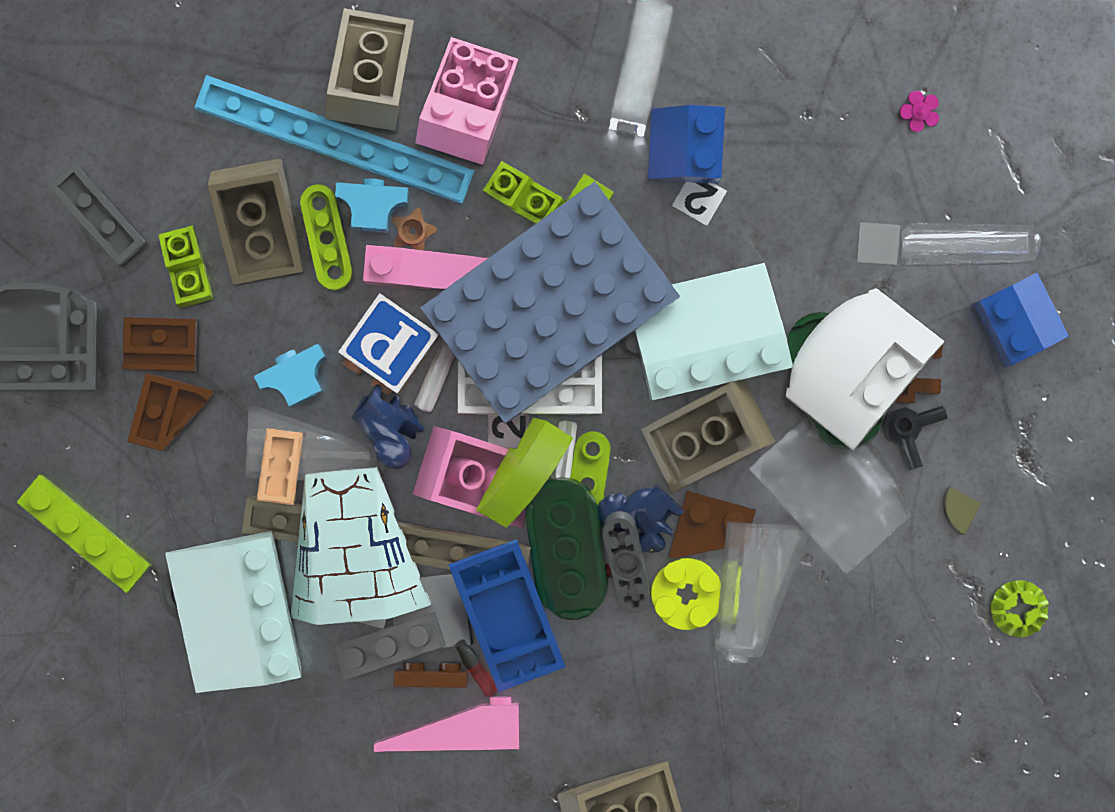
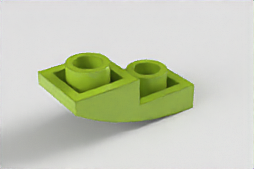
[483,161,566,224]
[158,225,214,309]

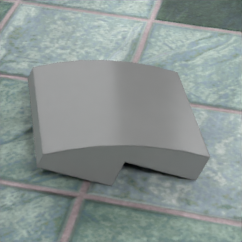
[393,574,473,648]

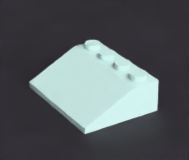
[634,263,793,400]
[165,531,302,693]

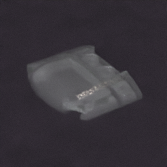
[749,415,911,575]

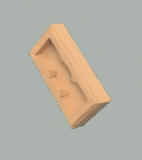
[257,428,304,505]

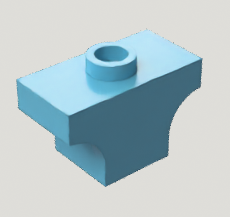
[335,179,410,233]
[254,344,328,408]

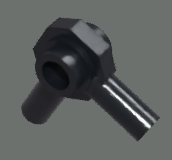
[883,406,948,470]

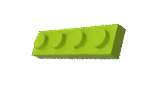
[17,474,152,593]

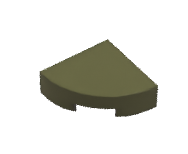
[944,486,982,535]

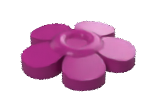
[899,91,939,132]

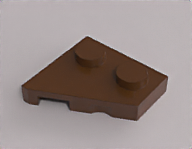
[127,373,215,451]
[668,490,756,558]

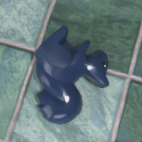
[352,384,425,469]
[598,485,685,553]

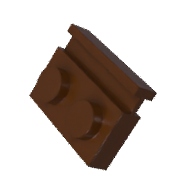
[122,317,198,372]
[393,662,468,688]

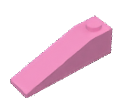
[363,245,488,291]
[374,696,519,752]

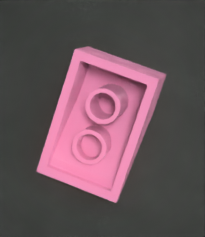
[412,426,526,528]

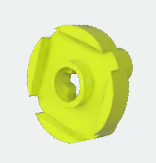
[651,558,723,630]

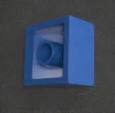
[648,105,725,184]
[973,273,1069,368]

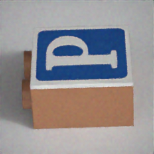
[339,293,440,396]

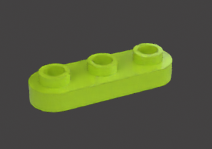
[300,184,353,291]
[570,431,611,506]

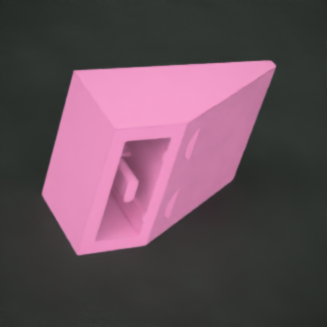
[415,37,518,165]

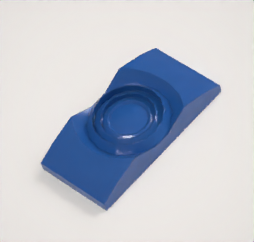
[449,539,566,692]

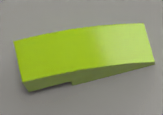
[476,417,573,528]

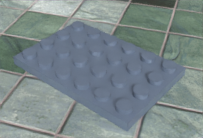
[420,181,680,425]

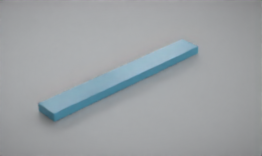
[194,75,474,205]

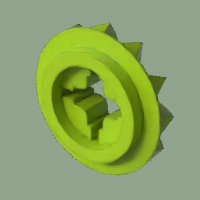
[991,580,1049,637]

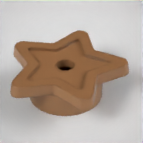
[392,207,437,251]

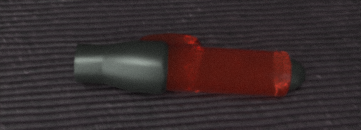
[455,639,497,698]

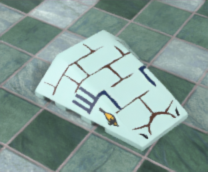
[291,467,432,625]

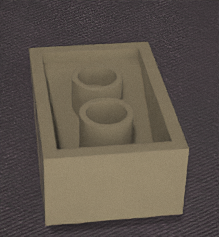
[325,8,414,131]
[207,158,303,285]
[641,379,776,493]
[557,761,682,812]

